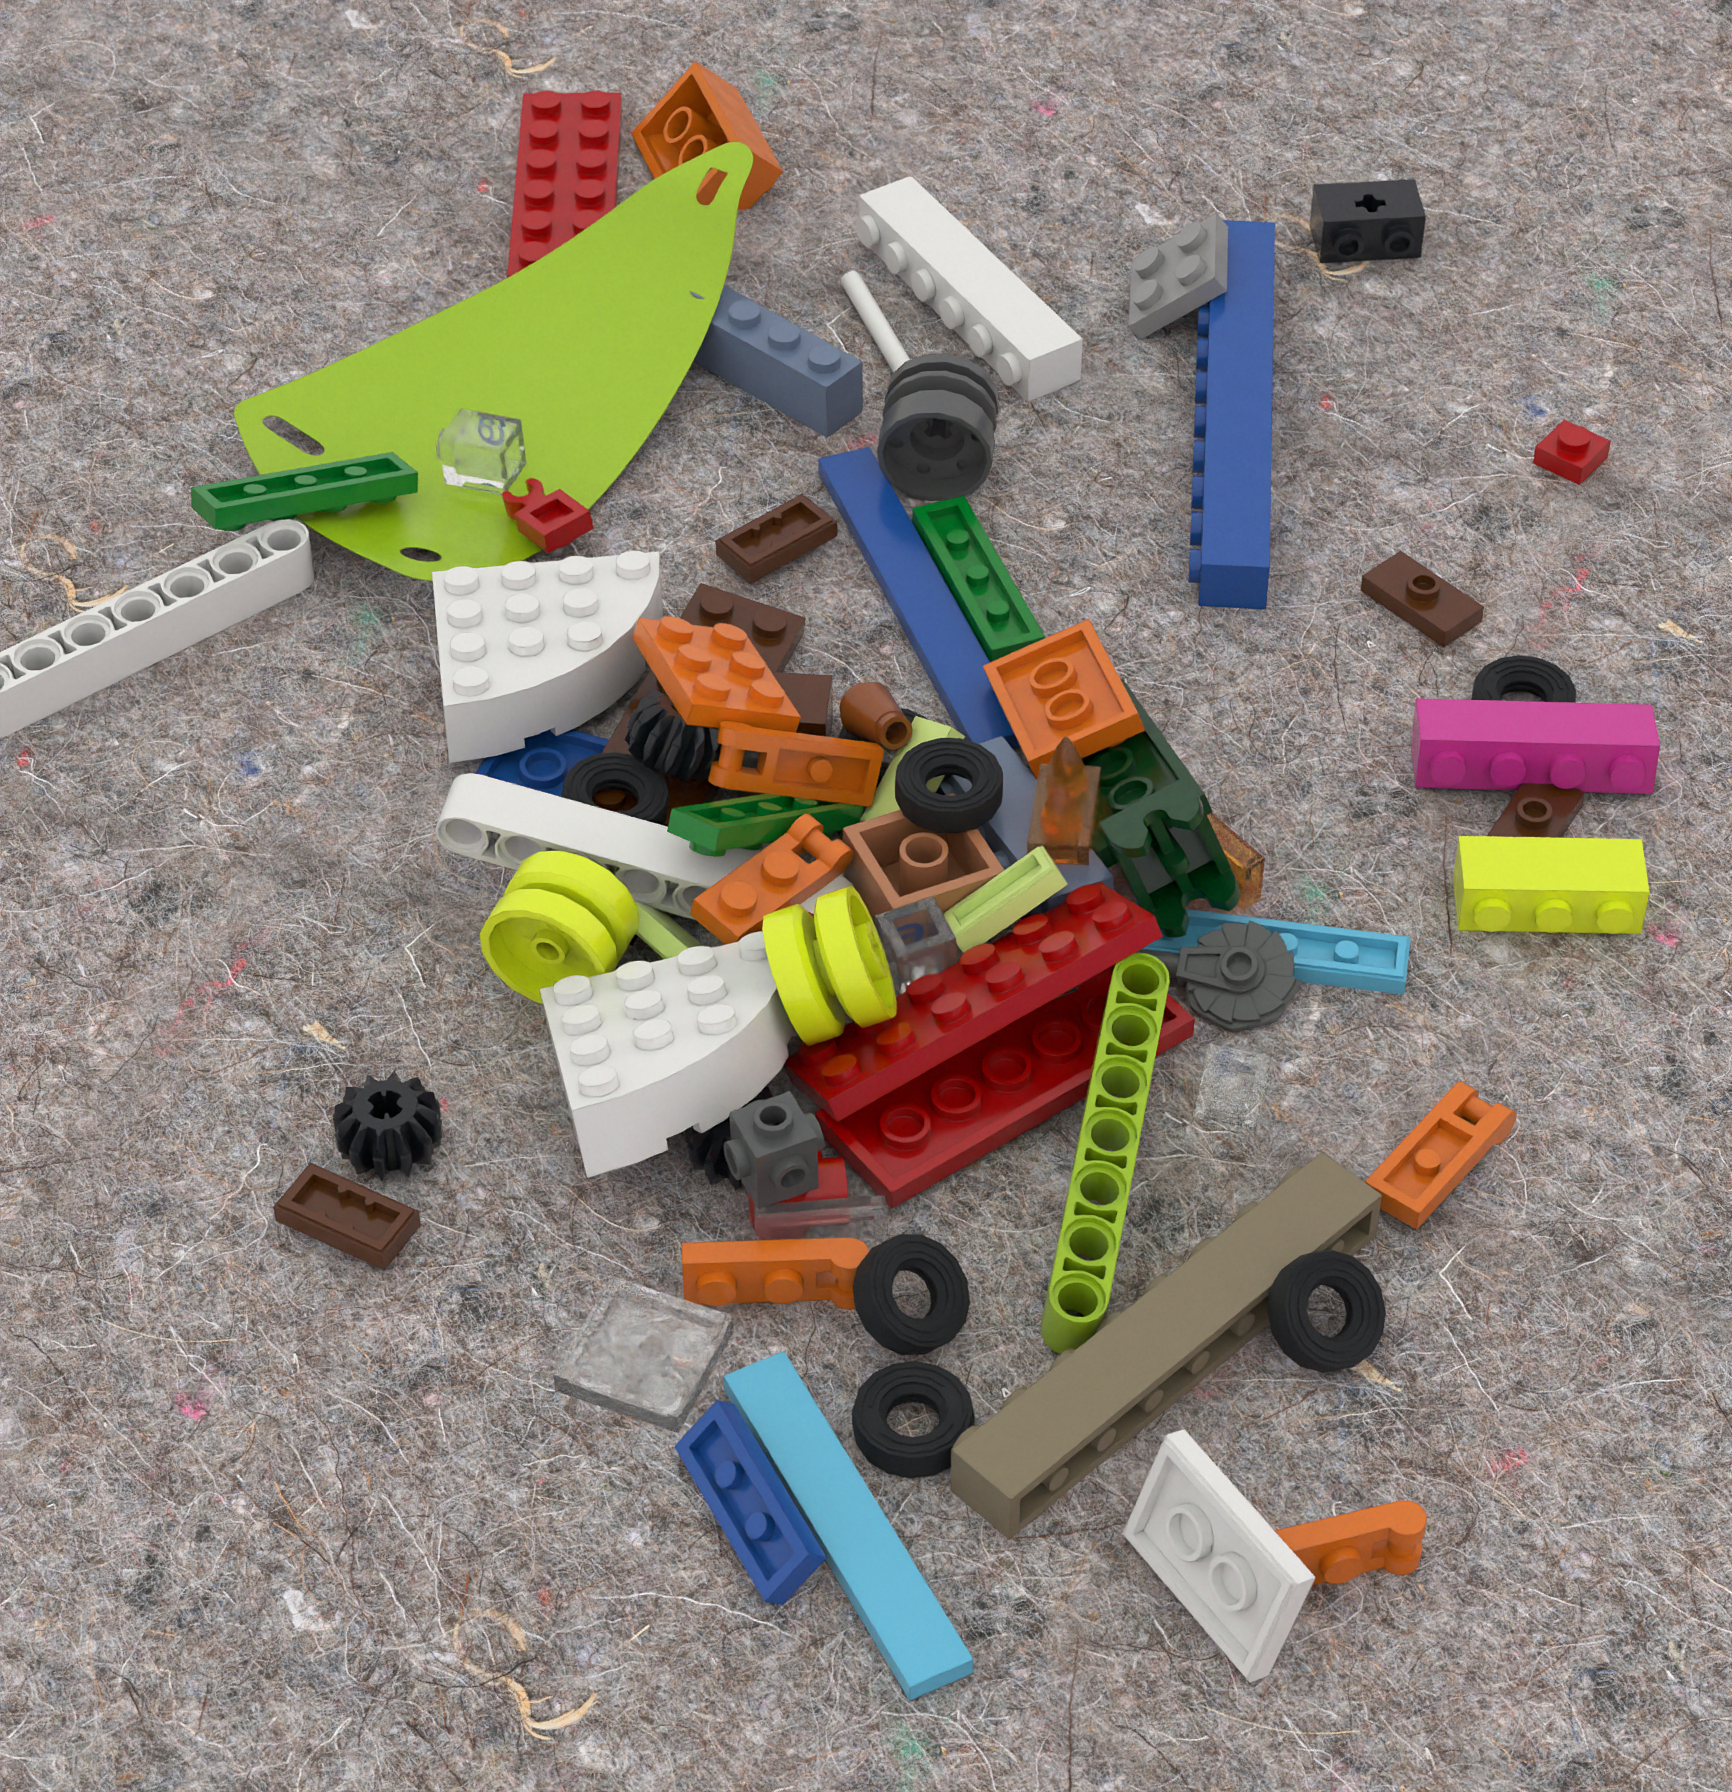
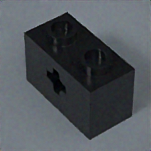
[1310,179,1426,263]

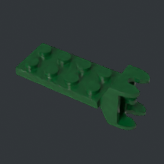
[1044,678,1240,938]

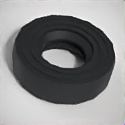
[1471,655,1576,703]
[895,738,1003,833]
[561,752,669,825]
[853,1234,970,1355]
[1267,1250,1386,1373]
[852,1361,975,1478]

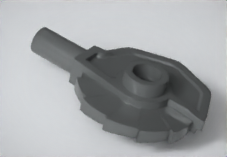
[1136,920,1301,1032]

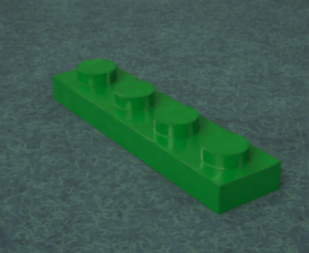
[191,452,418,531]
[912,496,1045,662]
[667,794,864,857]

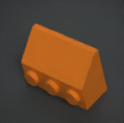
[631,61,783,211]

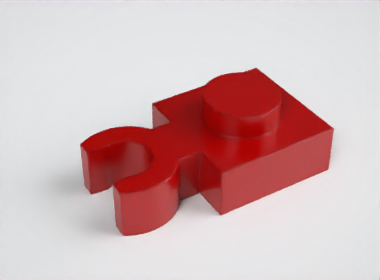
[502,478,594,554]

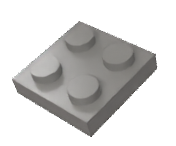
[1128,213,1228,340]

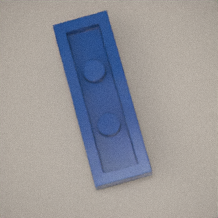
[674,1400,827,1605]

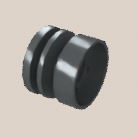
[877,353,999,501]

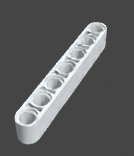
[0,519,314,738]
[435,773,856,920]

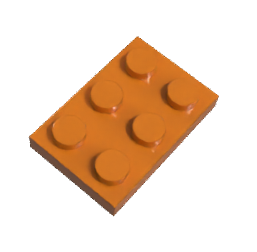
[632,616,801,733]
[983,619,1145,779]

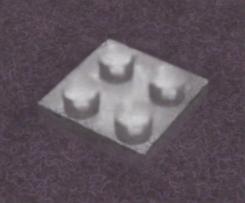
[554,1276,734,1433]

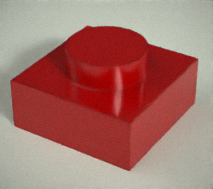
[1533,419,1611,485]

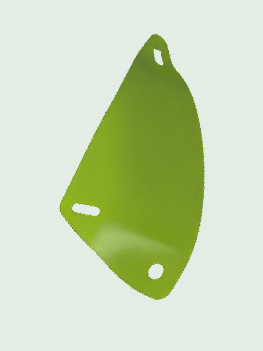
[234,142,753,581]

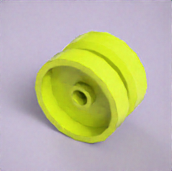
[480,850,639,1004]
[762,885,897,1046]

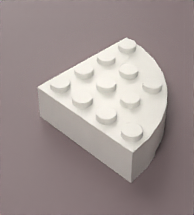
[432,551,663,763]
[540,931,798,1178]

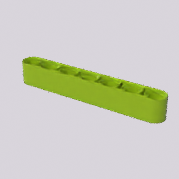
[1040,952,1170,1354]

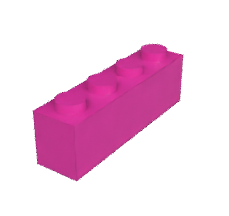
[1411,698,1660,794]

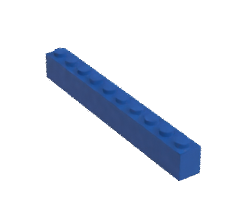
[1188,220,1275,609]

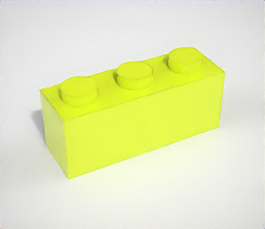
[1453,836,1650,934]

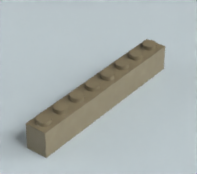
[950,1151,1382,1540]

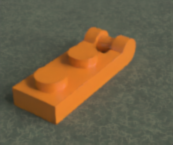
[708,721,884,807]
[690,813,854,945]
[1365,1081,1517,1230]
[682,1237,869,1310]
[1275,1500,1427,1585]

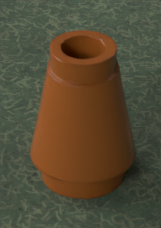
[840,682,912,750]

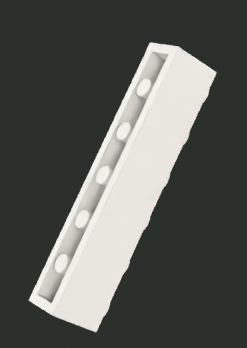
[856,176,1083,402]

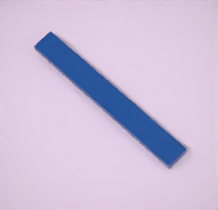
[818,447,1020,749]

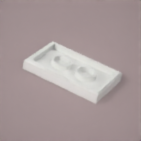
[1123,1429,1316,1683]

